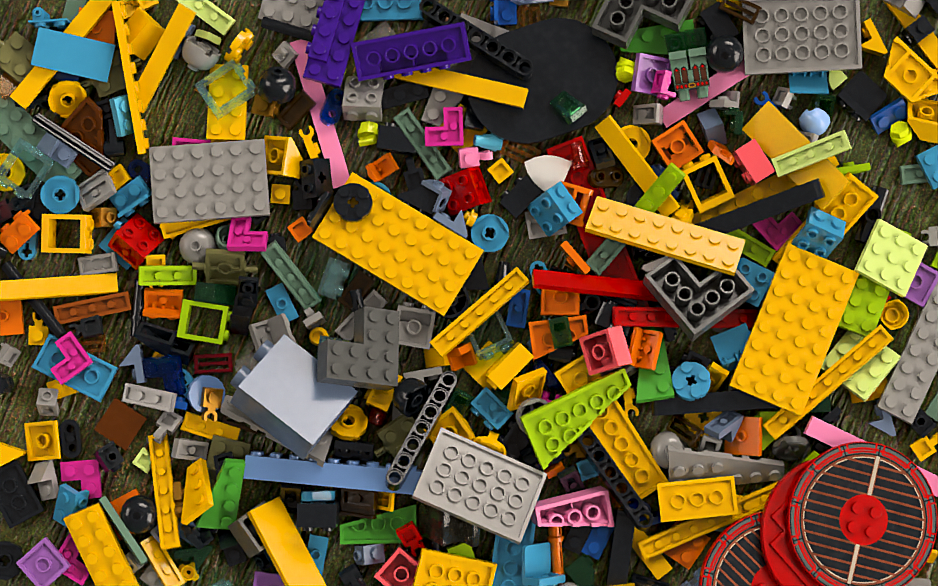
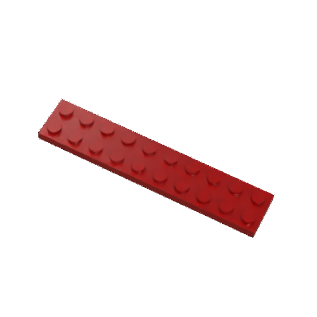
[546,136,649,307]

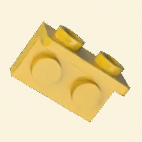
[364,375,403,412]

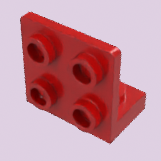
[439,166,492,216]
[108,213,165,270]

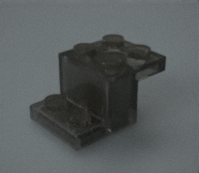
[419,502,480,547]

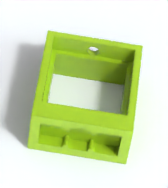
[177,299,233,345]

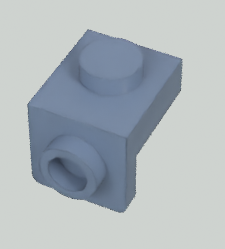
[353,544,385,565]

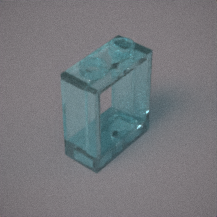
[194,59,256,120]
[0,138,55,199]
[468,310,514,361]

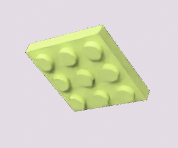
[854,219,928,297]
[820,331,901,402]

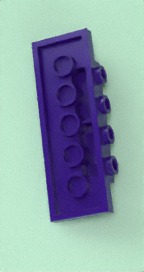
[303,0,366,88]
[351,22,472,81]

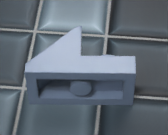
[36,132,79,169]
[432,210,468,239]
[119,344,147,383]
[866,399,896,436]
[704,411,744,442]

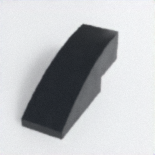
[134,321,196,366]

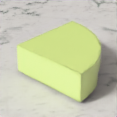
[194,29,222,45]
[828,70,847,91]
[132,447,151,474]

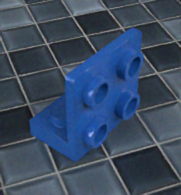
[490,0,517,26]

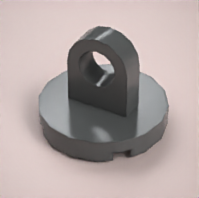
[772,425,811,461]

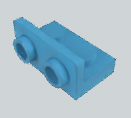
[109,175,152,218]
[469,387,514,431]

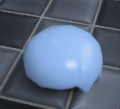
[799,107,831,136]

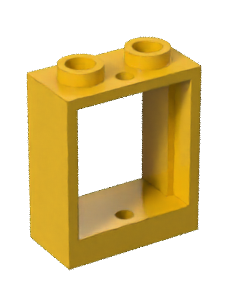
[680,153,735,213]
[41,214,94,254]
[485,342,534,390]

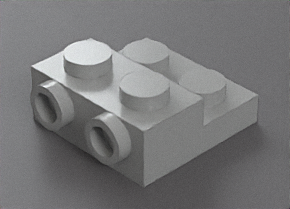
[397,302,436,349]

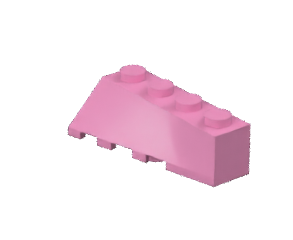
[531,486,614,527]

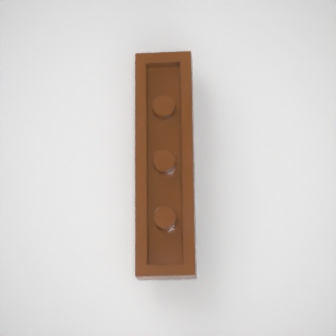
[53,291,132,324]

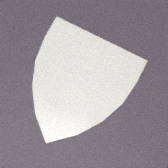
[524,155,572,191]

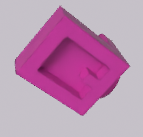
[651,70,676,100]

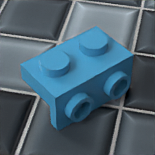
[53,483,89,527]

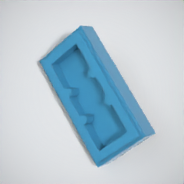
[265,282,299,322]
[307,534,329,576]

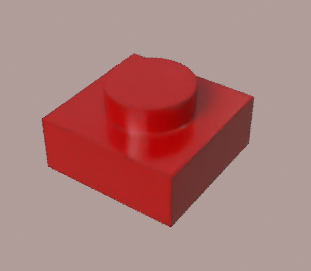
[613,88,632,110]

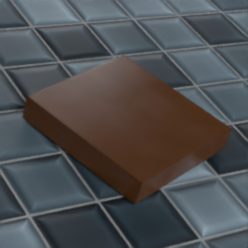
[94,398,148,451]

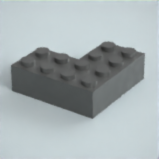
[591,0,695,50]
[643,257,755,341]
[317,306,399,391]

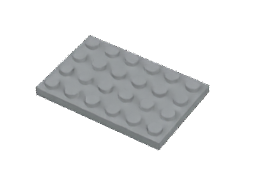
[742,0,862,76]
[149,139,270,224]
[411,427,547,545]

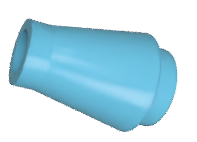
[473,133,503,152]

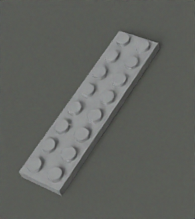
[876,282,938,424]

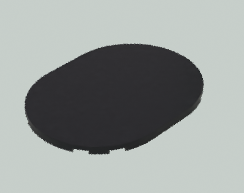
[468,18,618,144]

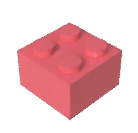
[731,138,775,186]
[579,326,632,376]
[374,545,418,586]

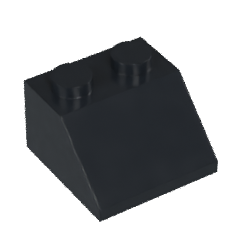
[376,122,416,156]

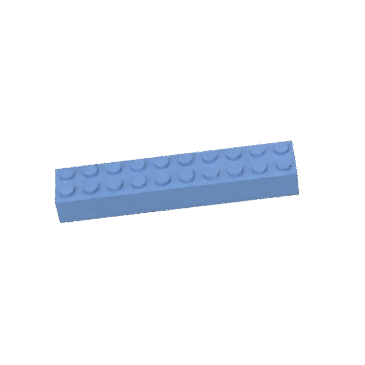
[243,450,423,495]

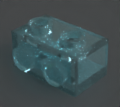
[317,257,351,300]

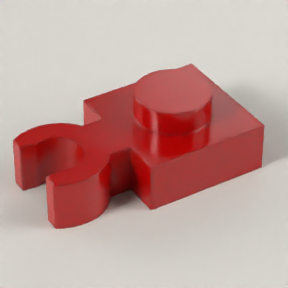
[396,520,425,557]

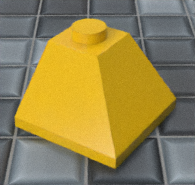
[907,98,938,144]
[264,135,303,179]

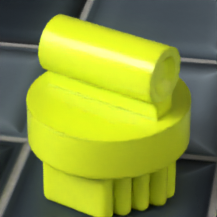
[615,57,635,83]
[357,121,379,147]
[890,121,913,148]

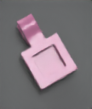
[458,146,493,169]

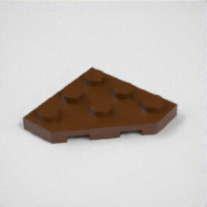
[60,97,105,178]

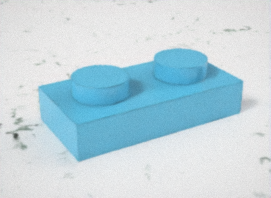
[109,95,134,137]

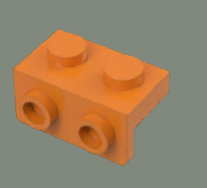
[0,209,41,255]
[142,287,183,320]
[628,327,663,371]

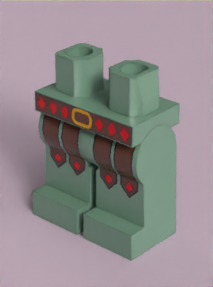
[668,47,710,102]

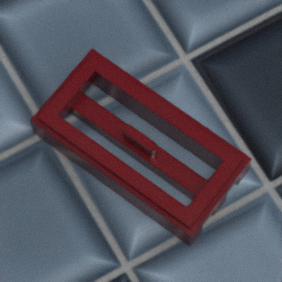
[194,353,234,374]

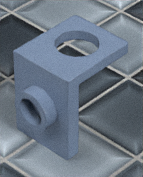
[421,179,452,213]

